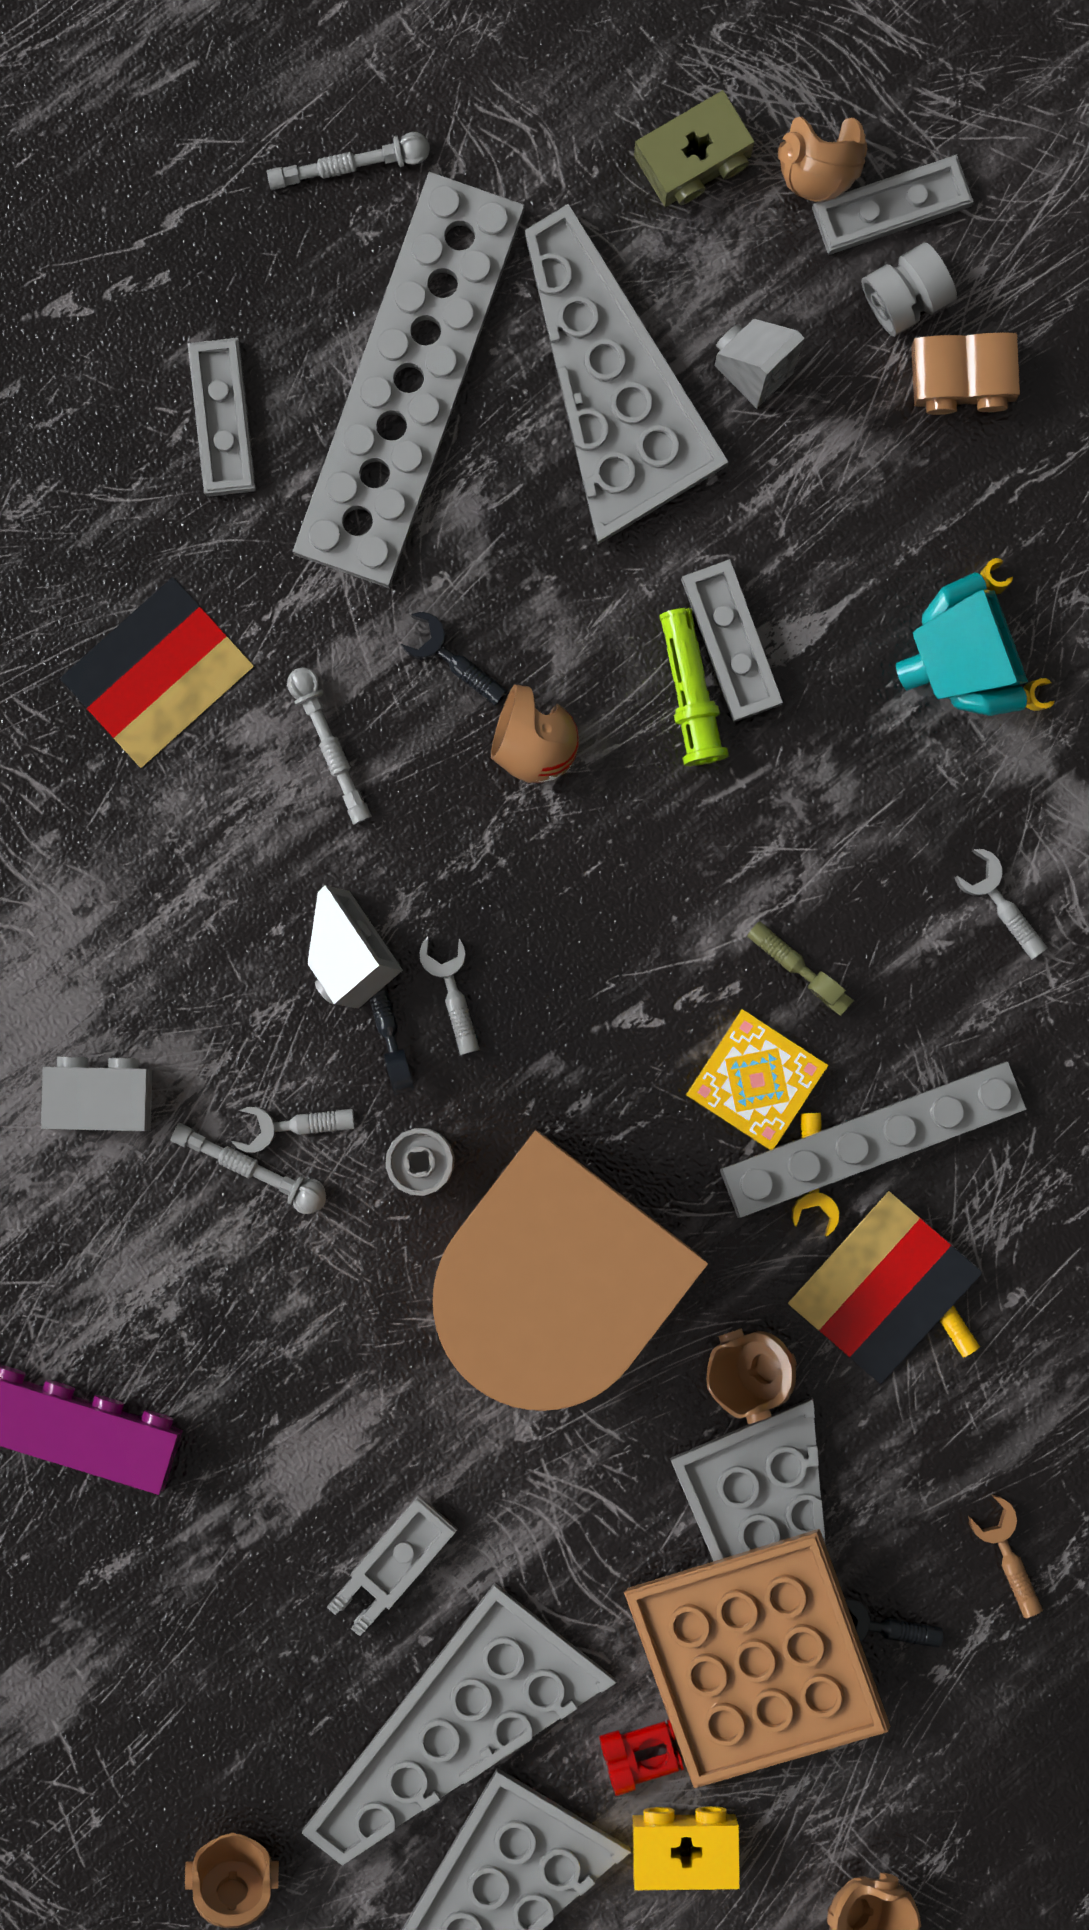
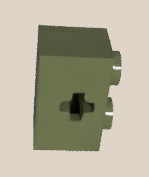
[634,90,755,207]

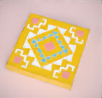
[686,1009,828,1150]

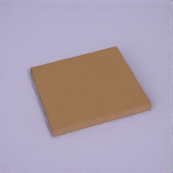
[624,1529,891,1788]

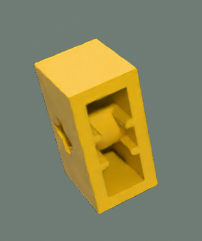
[633,1806,739,1890]

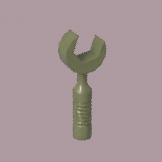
[747,921,854,1016]

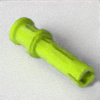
[659,608,729,766]

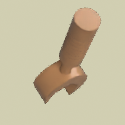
[968,1494,1043,1618]

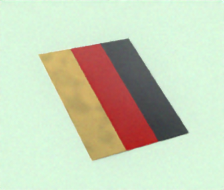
[59,577,254,768]
[788,1191,983,1384]

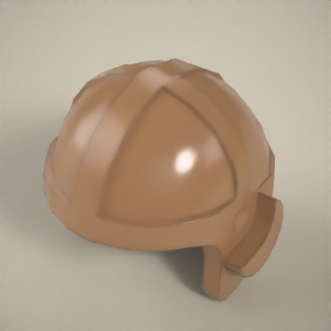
[778,117,867,202]
[706,1329,797,1424]
[185,1833,279,1928]
[827,1872,921,1930]

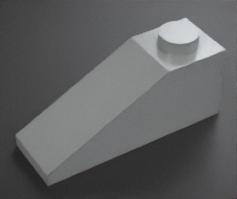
[714,319,805,409]

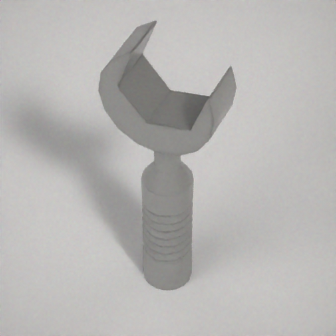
[954,849,1048,960]
[419,936,480,1055]
[231,1107,355,1153]

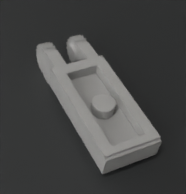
[327,1494,457,1636]

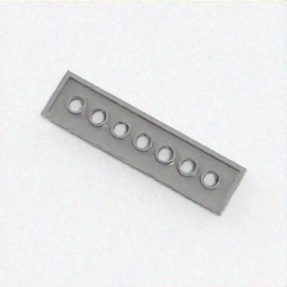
[292,172,525,588]

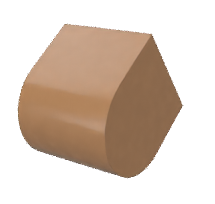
[433,1129,708,1411]

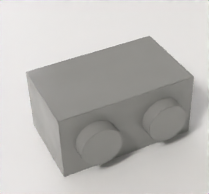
[41,1057,153,1131]

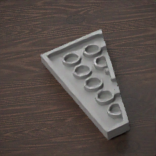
[525,204,728,545]
[670,1397,826,1561]
[302,1583,617,1866]
[402,1768,631,1930]

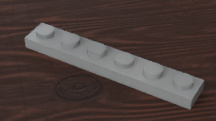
[720,1062,1026,1218]

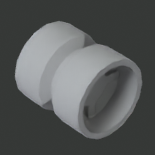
[861,242,957,337]
[386,1128,455,1196]

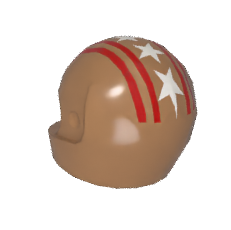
[491,684,579,783]

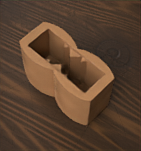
[911,333,1020,415]

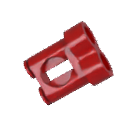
[599,1720,684,1796]

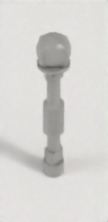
[267,132,430,190]
[287,667,372,825]
[170,1123,326,1214]

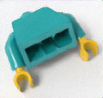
[896,558,1055,716]

